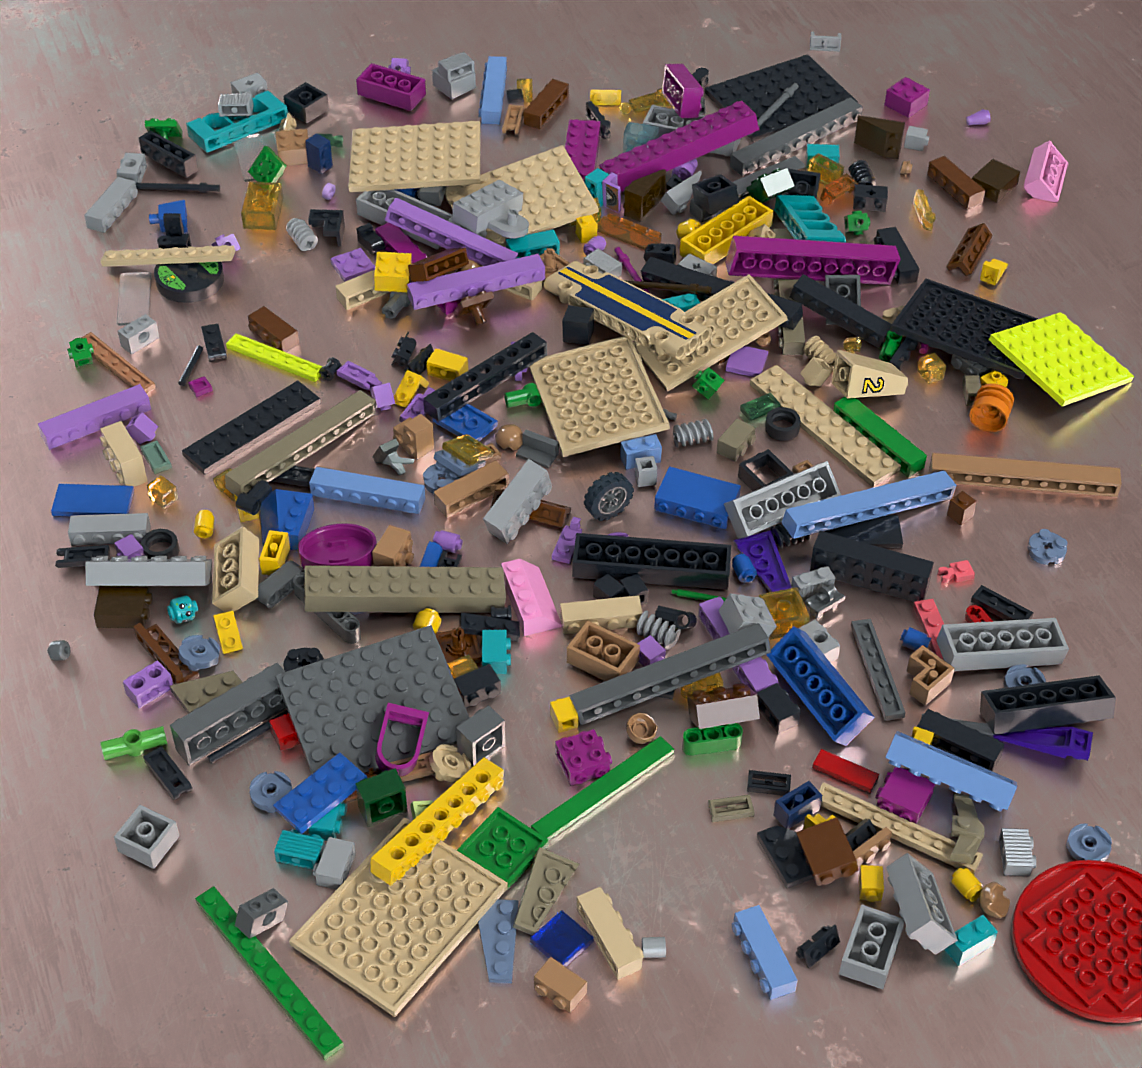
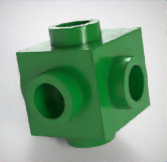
[844,211,870,235]
[67,338,94,367]
[692,367,724,400]

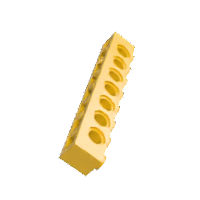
[370,757,504,886]

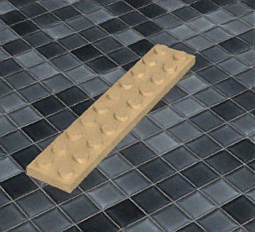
[750,365,901,487]

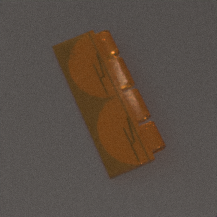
[597,213,662,250]

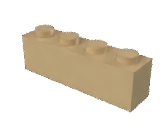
[335,270,390,310]
[560,596,643,634]
[576,886,644,980]

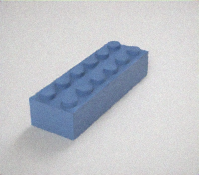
[885,731,1018,811]

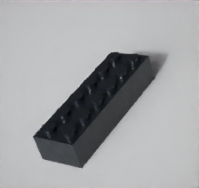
[810,531,934,602]
[980,675,1116,734]

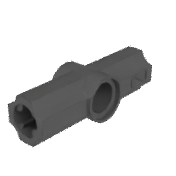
[382,281,413,319]

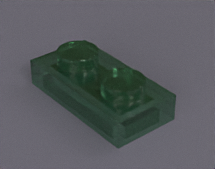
[740,393,781,421]

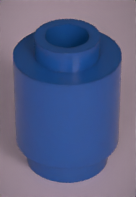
[732,554,757,583]
[900,627,932,651]

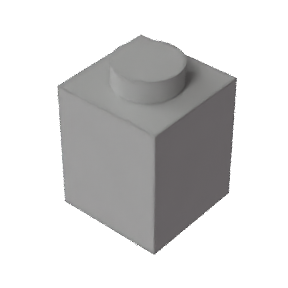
[904,126,929,151]
[635,456,657,487]

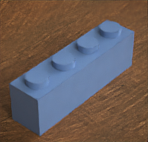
[732,905,797,1000]

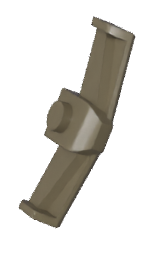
[950,793,985,864]

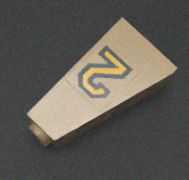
[831,350,908,398]

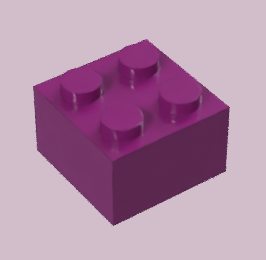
[884,77,930,118]

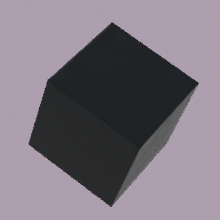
[562,305,594,345]

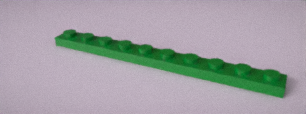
[195,886,344,1060]

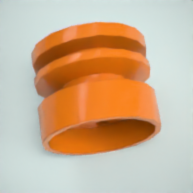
[969,383,1014,432]

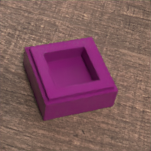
[188,376,213,397]

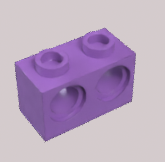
[123,660,173,709]

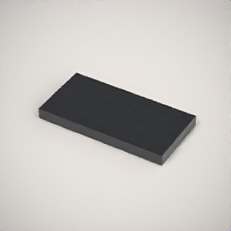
[824,515,903,548]

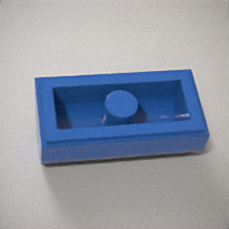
[419,541,443,567]

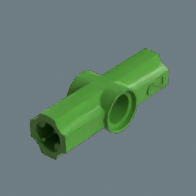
[100,726,167,760]

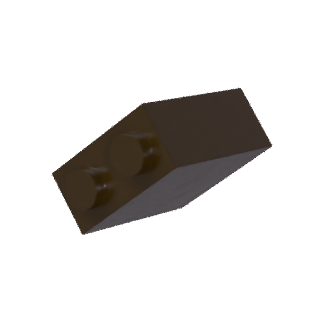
[972,159,1020,203]
[93,586,152,628]

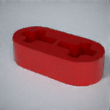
[965,605,993,623]

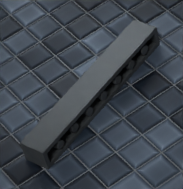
[690,156,807,222]

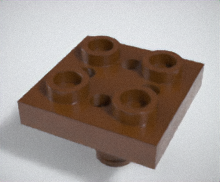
[453,291,495,326]
[435,627,482,668]

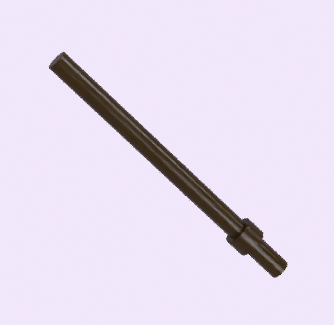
[624,280,712,294]

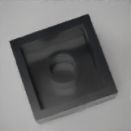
[283,82,329,124]
[692,174,739,214]

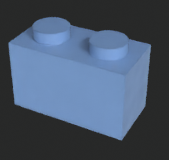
[620,434,662,470]

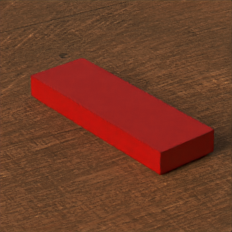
[812,749,879,793]

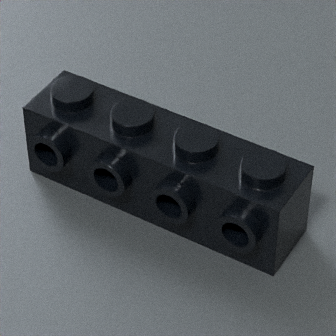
[139,130,198,178]

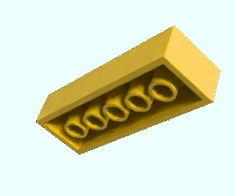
[680,196,773,264]

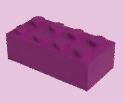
[356,63,426,111]
[662,64,703,118]

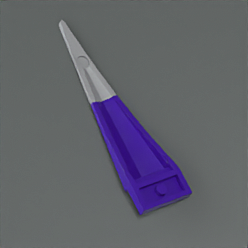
[921,713,1093,761]

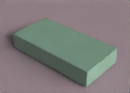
[140,441,172,474]

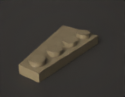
[512,847,580,936]

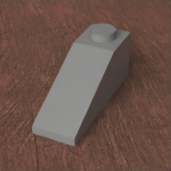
[661,171,702,215]

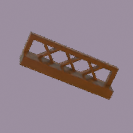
[946,223,993,276]
[491,489,571,528]
[133,623,199,684]

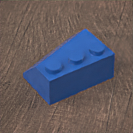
[260,489,314,551]

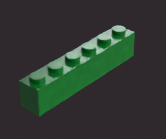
[833,397,927,478]

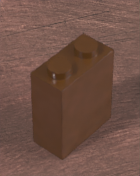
[796,817,859,886]

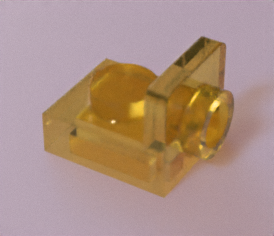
[517,79,533,102]

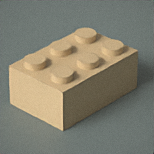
[99,421,148,487]

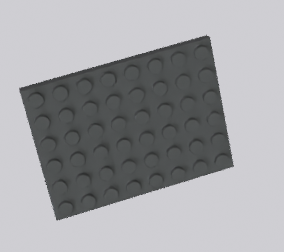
[275,625,470,775]

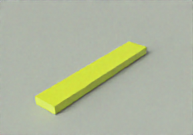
[226,333,323,382]

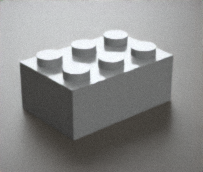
[839,905,905,989]

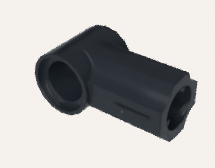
[236,479,272,515]
[655,606,697,629]

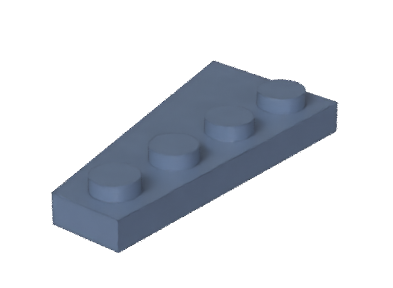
[478,899,518,984]

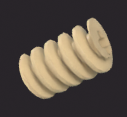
[804,336,836,370]

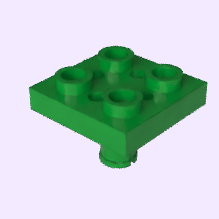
[145,118,183,140]
[248,146,287,192]

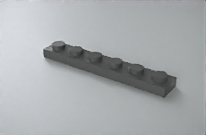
[851,619,906,721]

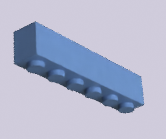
[478,56,507,125]
[309,467,426,514]

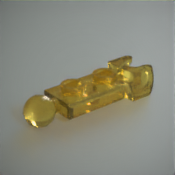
[619,88,670,114]

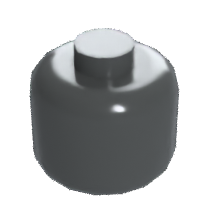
[47,640,71,661]

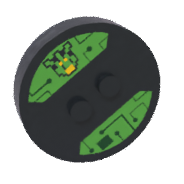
[154,262,224,303]

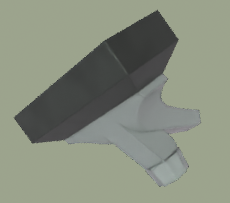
[372,438,415,476]

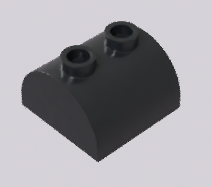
[784,169,821,200]

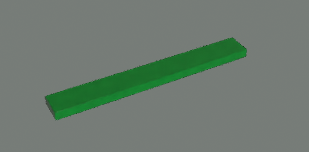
[531,736,675,840]

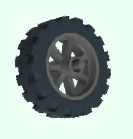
[584,472,634,521]

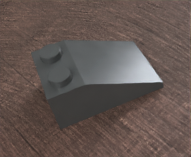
[824,275,861,325]

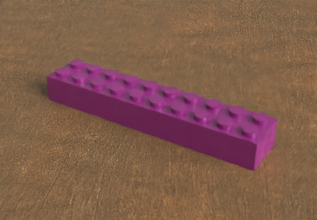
[599,101,759,192]
[725,236,901,285]

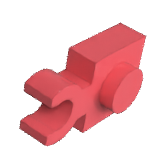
[937,560,975,583]

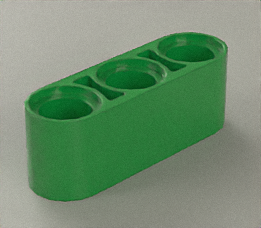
[682,723,743,756]

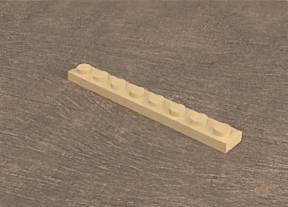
[101,245,235,267]
[819,782,983,875]

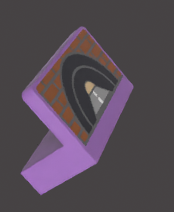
[602,172,621,213]

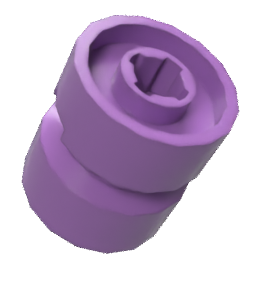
[672,159,698,181]

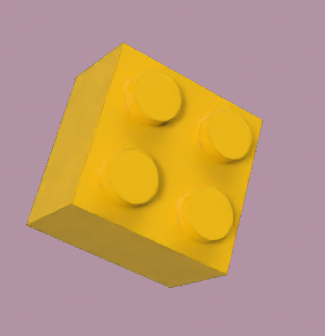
[374,252,412,292]

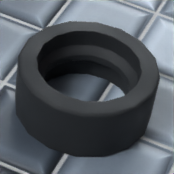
[765,407,801,441]
[141,528,180,559]

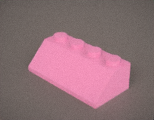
[1024,140,1068,202]
[501,559,562,636]

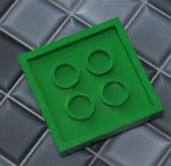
[457,807,549,889]

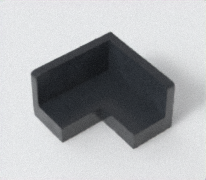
[308,209,345,246]

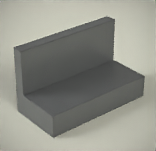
[516,430,559,468]

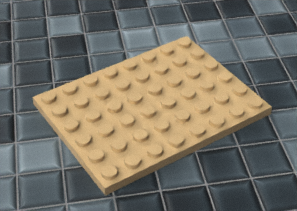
[348,121,481,192]
[444,145,599,247]
[529,336,670,457]
[289,818,508,1017]

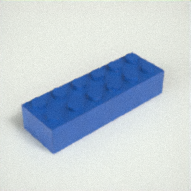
[766,627,875,746]

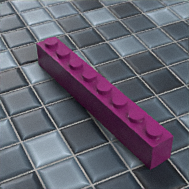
[375,223,461,315]

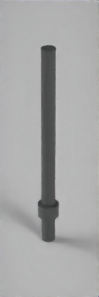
[747,83,799,136]

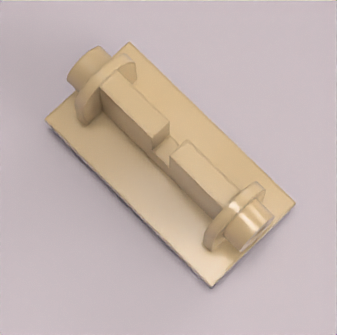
[278,113,297,132]

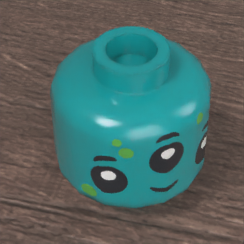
[167,595,198,624]

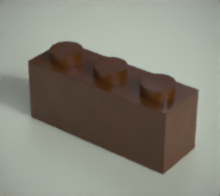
[248,306,299,352]

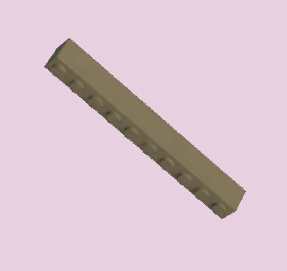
[773,229,805,355]
[225,390,376,497]

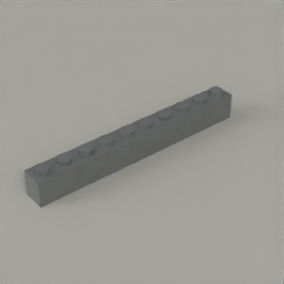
[730,97,863,176]
[569,623,771,725]

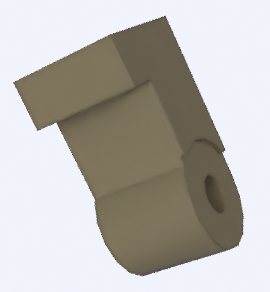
[962,375,981,406]

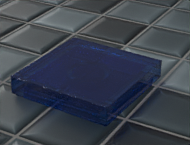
[530,910,594,967]

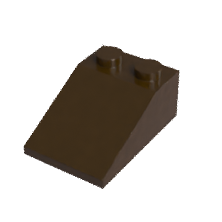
[854,115,905,160]
[623,169,666,222]

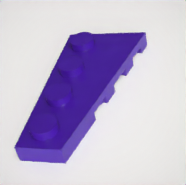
[734,530,793,597]

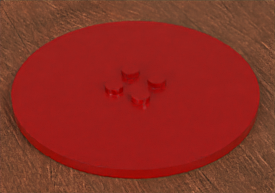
[1011,860,1142,1023]

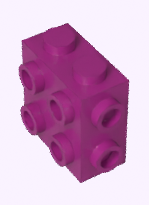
[555,729,612,786]
[875,766,935,824]

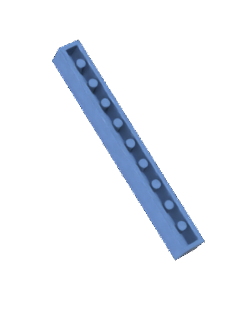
[782,470,957,539]

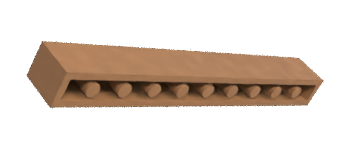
[930,453,1122,497]

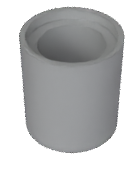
[642,937,666,958]

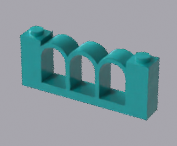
[186,91,288,153]
[774,195,846,243]

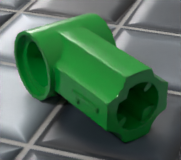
[879,330,903,362]
[504,383,542,408]

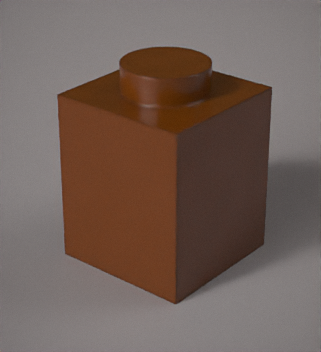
[947,491,977,525]

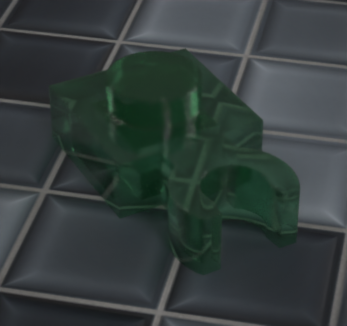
[319,134,344,148]

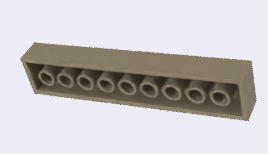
[304,566,506,613]

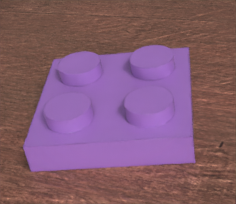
[330,248,375,282]

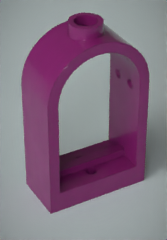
[375,703,429,777]

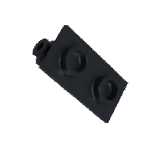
[391,332,417,367]
[404,344,434,375]
[796,924,840,968]

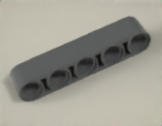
[293,572,361,644]

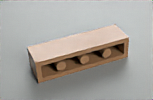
[434,460,509,518]

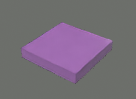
[725,346,768,377]

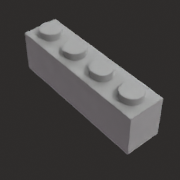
[84,177,138,233]
[68,513,151,546]

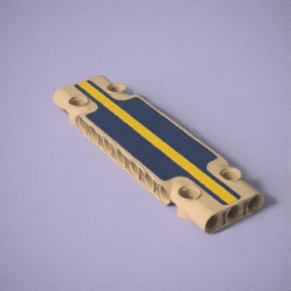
[544,261,712,360]

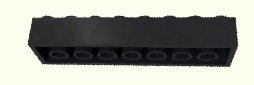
[572,533,731,590]

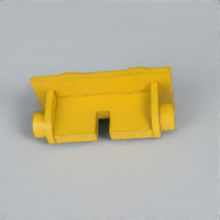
[590,89,621,106]

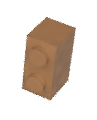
[534,957,587,1013]

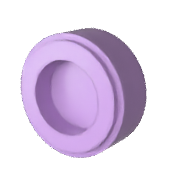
[322,183,336,200]

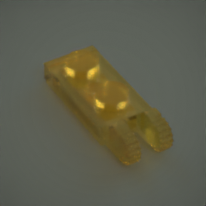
[913,189,936,231]

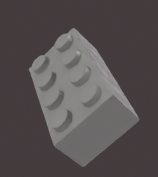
[483,459,552,544]
[886,853,957,955]

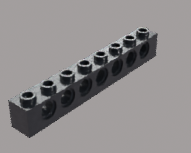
[423,332,547,422]

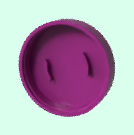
[298,523,377,570]

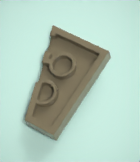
[170,670,243,714]

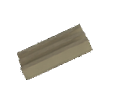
[708,795,755,822]

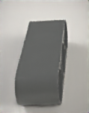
[256,560,304,608]

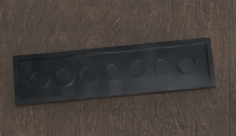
[182,380,321,475]

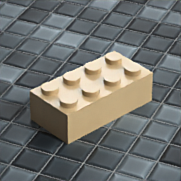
[212,527,259,612]

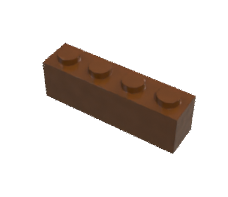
[522,79,569,129]
[927,156,985,209]
[408,247,469,282]

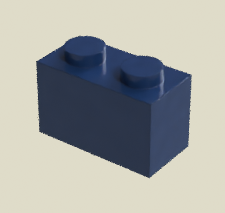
[305,133,333,174]
[773,781,823,829]

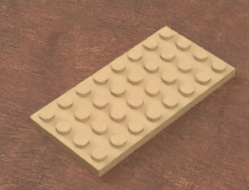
[633,274,787,391]

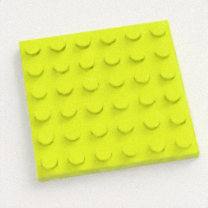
[989,312,1134,406]

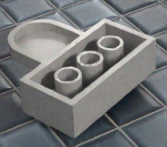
[452,180,529,238]

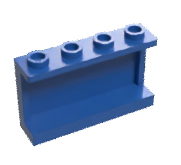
[654,466,741,529]

